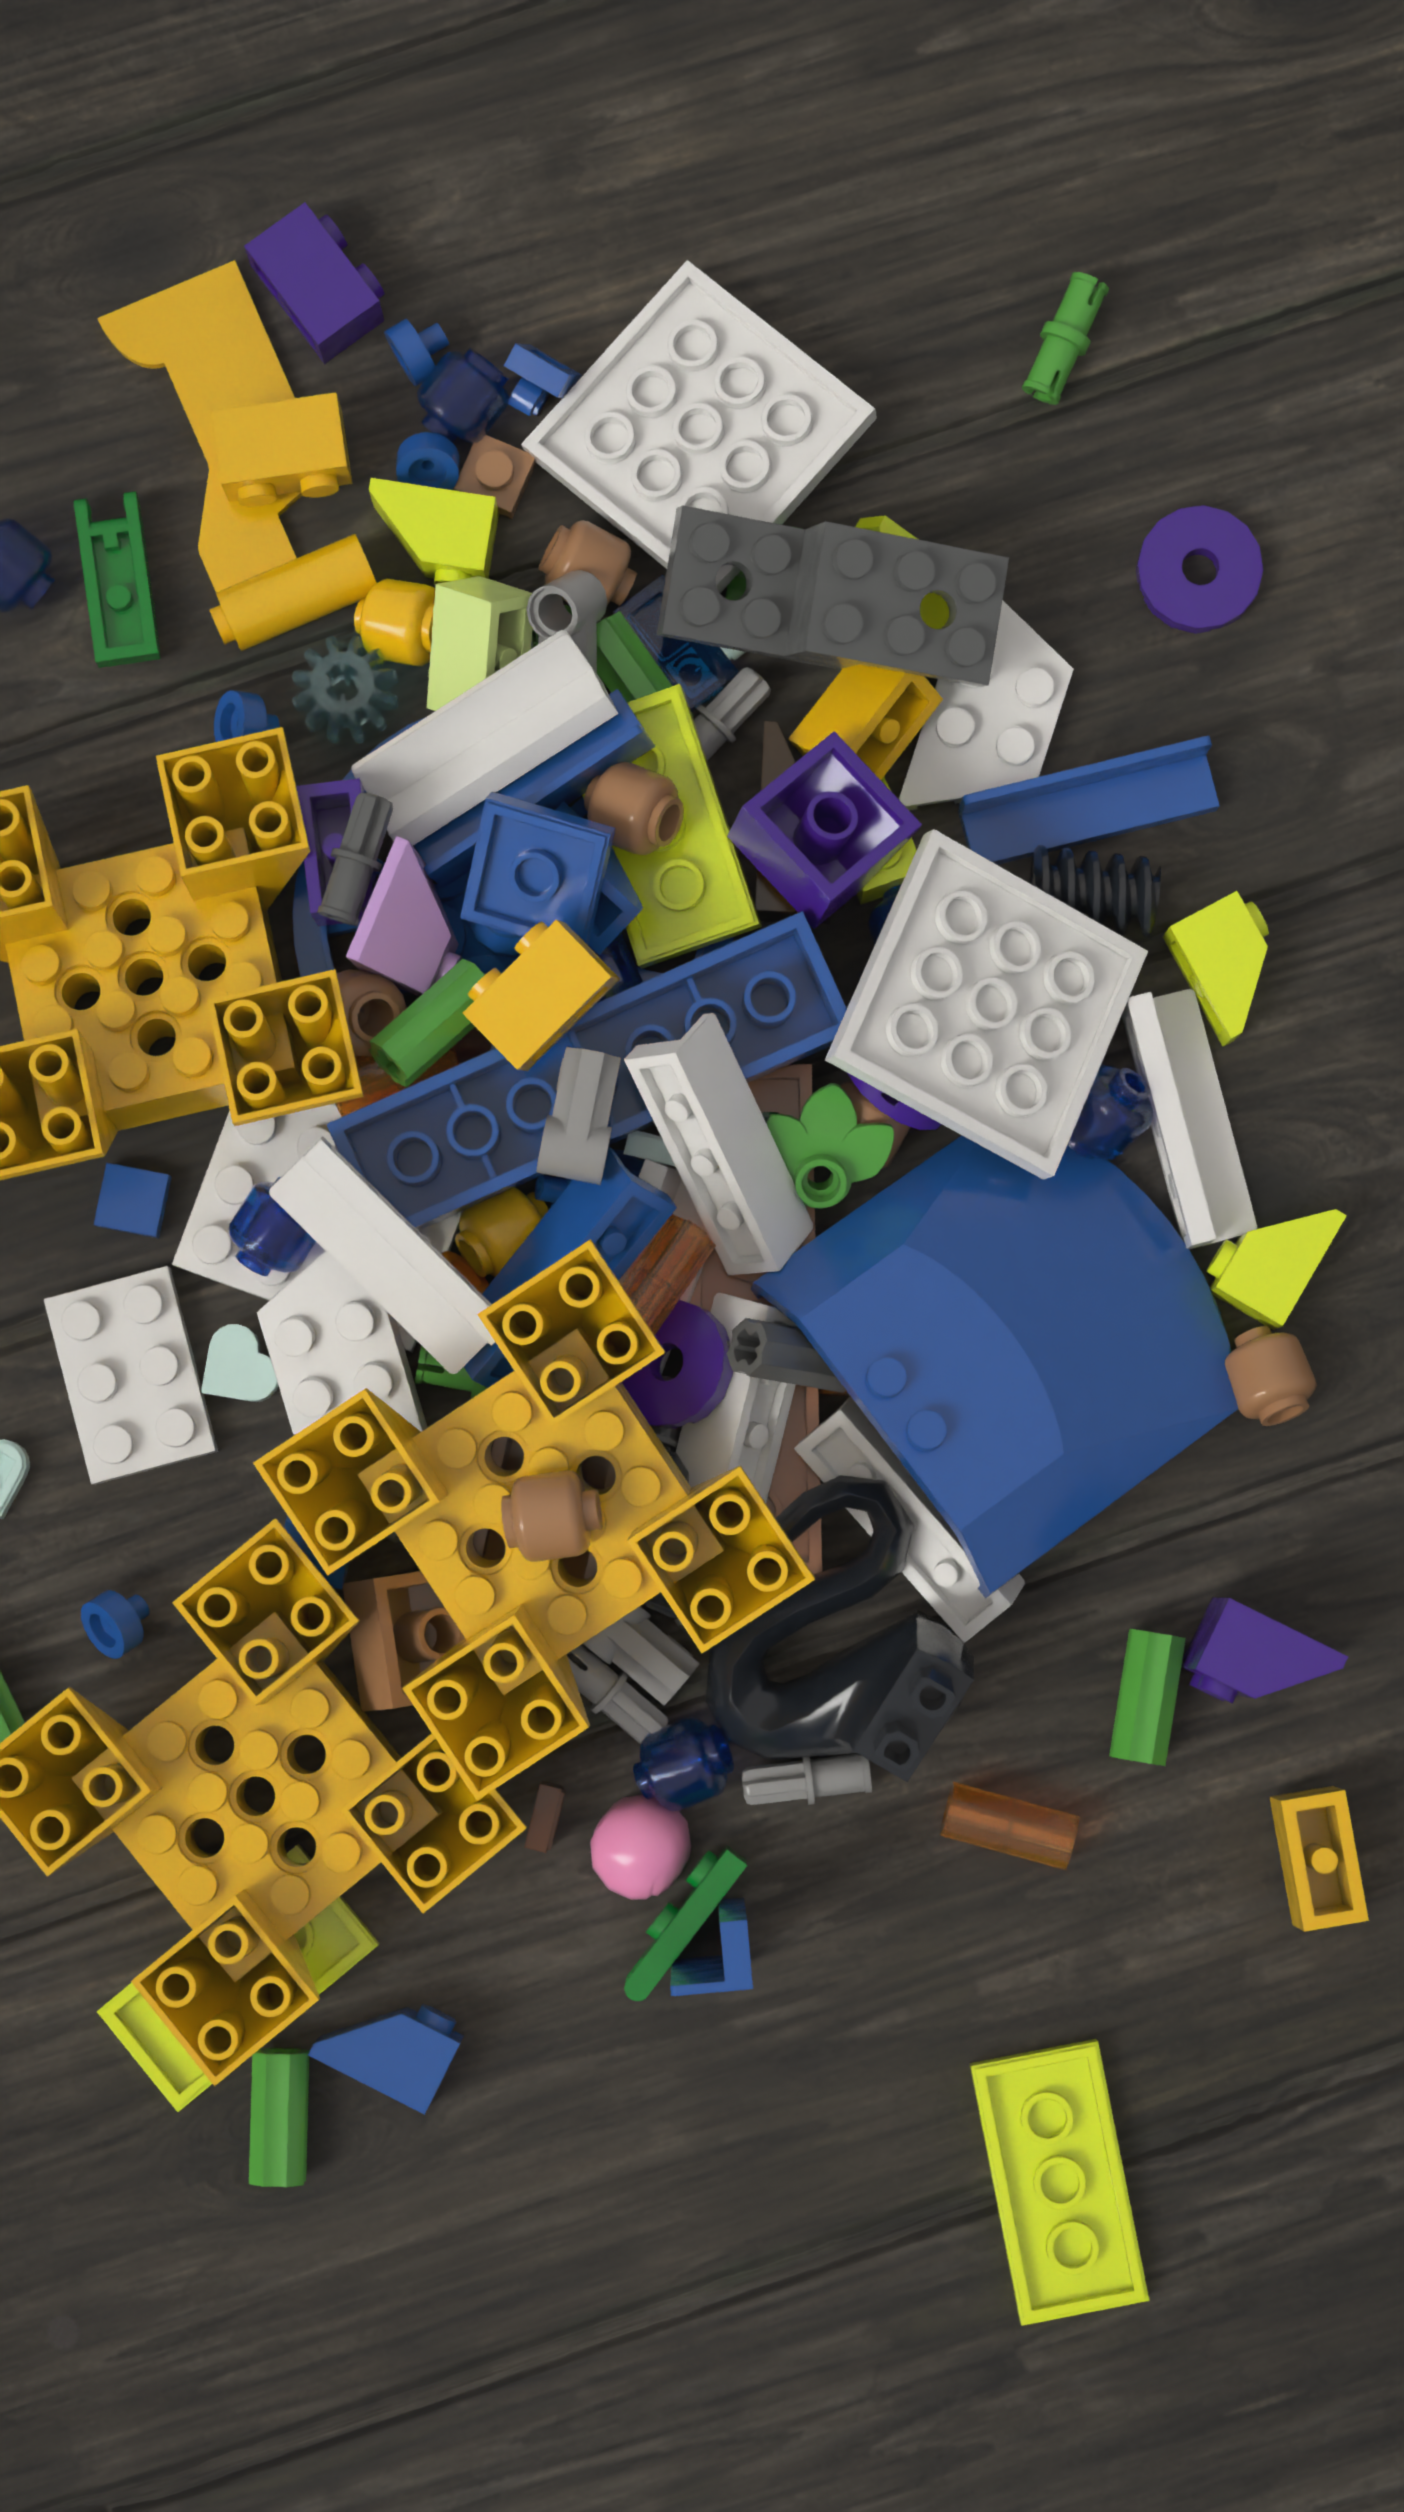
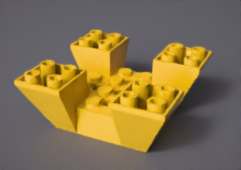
[0,727,364,1180]
[253,1239,815,1800]
[0,1518,527,2086]

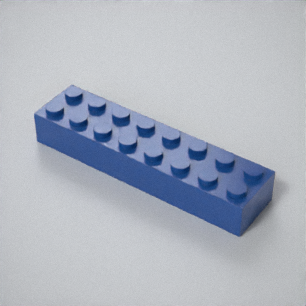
[326,911,847,1231]

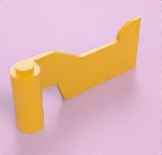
[97,260,377,652]

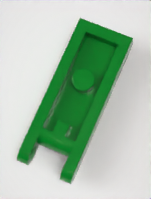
[74,491,161,668]
[624,1845,748,2001]

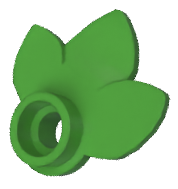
[766,1083,894,1208]

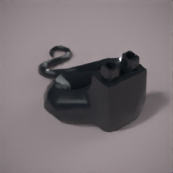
[644,1451,974,1782]

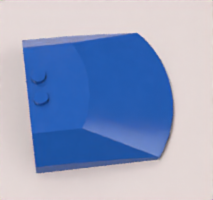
[751,1135,1238,1599]

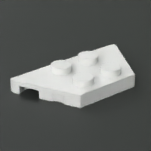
[899,600,1074,810]
[257,1251,428,1434]

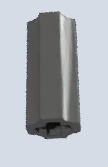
[727,1318,846,1393]

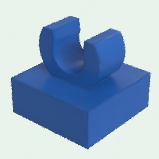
[504,343,582,416]

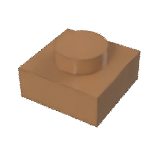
[454,432,537,519]

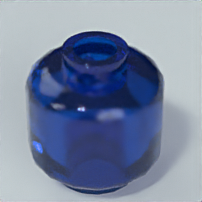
[417,348,510,443]
[0,518,55,613]
[1068,1065,1154,1160]
[228,1177,316,1276]
[633,1717,734,1812]

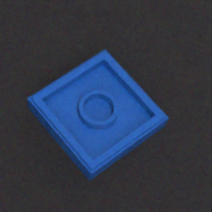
[460,792,616,946]

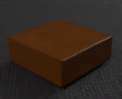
[524,1781,566,1853]

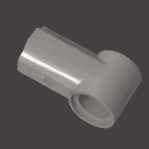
[527,570,607,673]
[536,1047,621,1185]
[583,1606,700,1706]

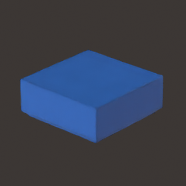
[93,1163,172,1239]

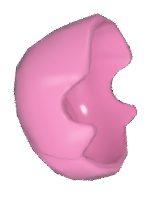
[590,1794,691,1900]

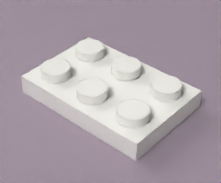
[44,1266,218,1485]

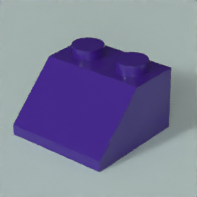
[727,731,922,929]
[1181,1597,1348,1704]

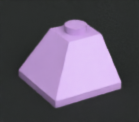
[346,836,462,997]

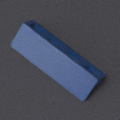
[414,689,655,888]
[958,736,1220,865]
[464,1147,677,1388]
[670,1898,753,1996]

